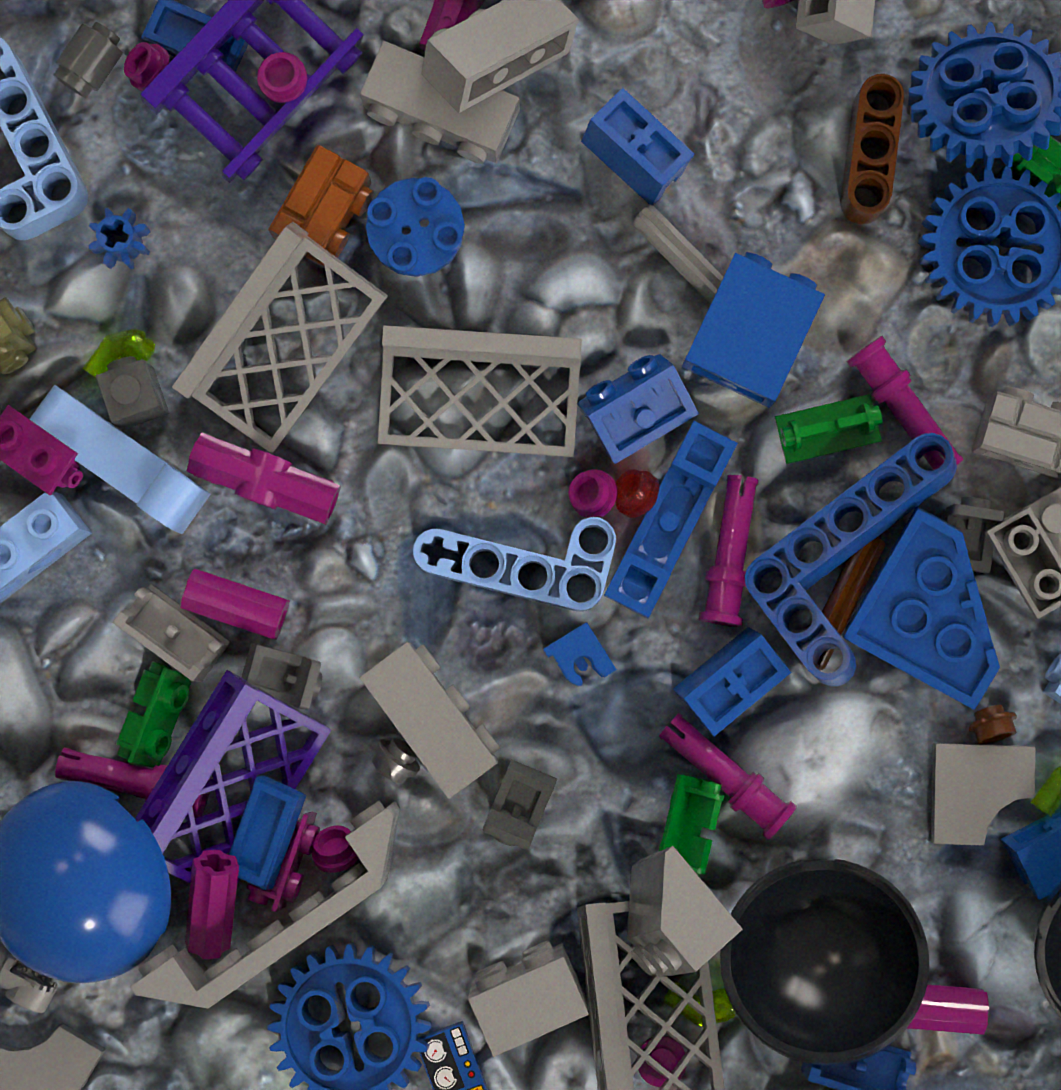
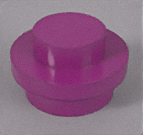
[124,42,169,91]
[257,52,308,103]
[569,469,617,518]
[312,825,359,873]
[636,1035,687,1087]

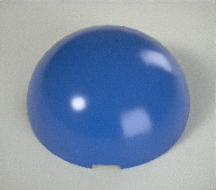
[0,781,171,983]

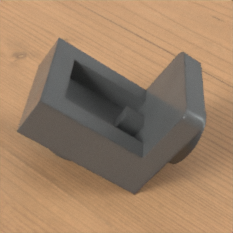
[944,497,1004,574]
[242,643,322,710]
[483,759,557,849]

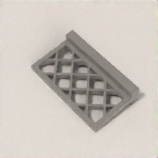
[172,222,388,454]
[378,326,582,457]
[577,901,725,1090]

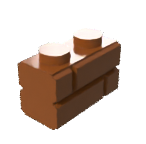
[268,145,374,266]

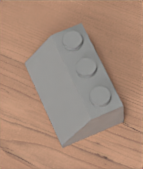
[627,846,743,977]

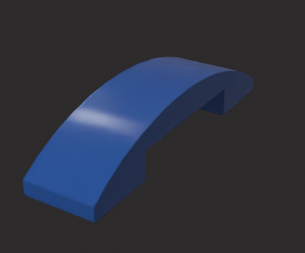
[604,421,738,619]

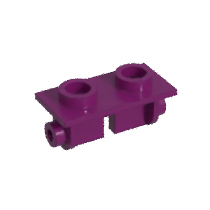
[0,405,83,495]
[246,811,320,912]

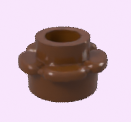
[969,705,1017,745]

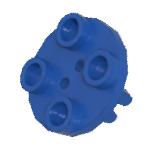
[366,177,465,277]

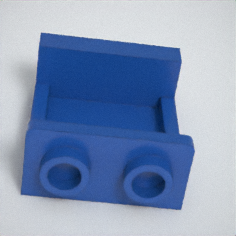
[682,252,825,408]

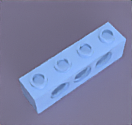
[0,491,92,603]

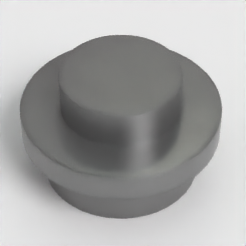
[372,738,420,784]

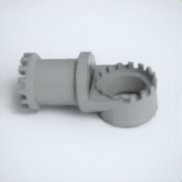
[0,941,58,1013]

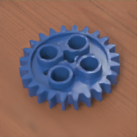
[908,22,1061,170]
[918,166,1061,327]
[267,942,432,1090]

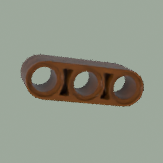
[840,73,904,225]

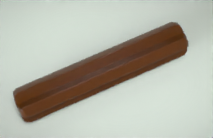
[818,537,885,670]

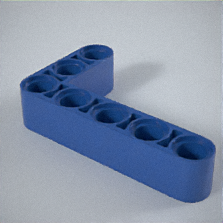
[745,433,957,686]

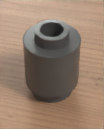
[53,22,123,98]

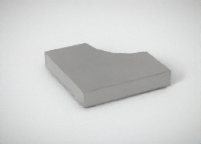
[931,743,1036,845]
[0,1024,105,1090]

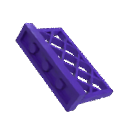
[135,670,331,884]

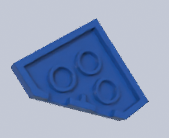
[842,506,1000,710]

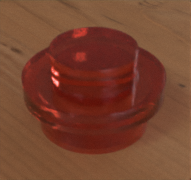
[615,469,659,518]

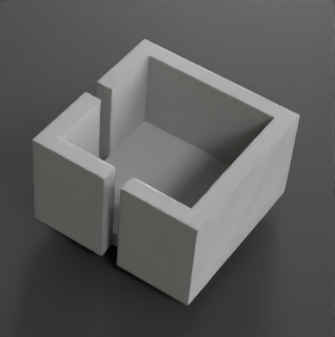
[468,941,589,1057]

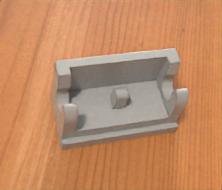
[112,584,231,682]

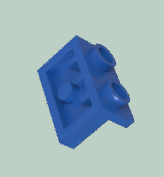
[577,354,699,464]

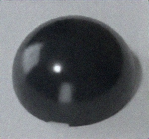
[720,859,930,1065]

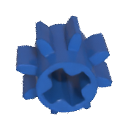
[88,208,151,270]

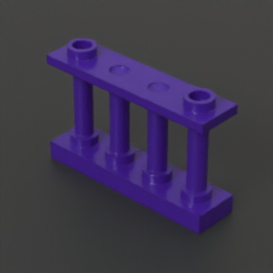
[140,0,364,183]

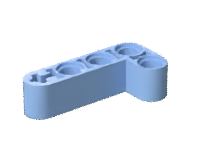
[0,38,88,240]
[30,384,211,534]
[413,517,616,612]

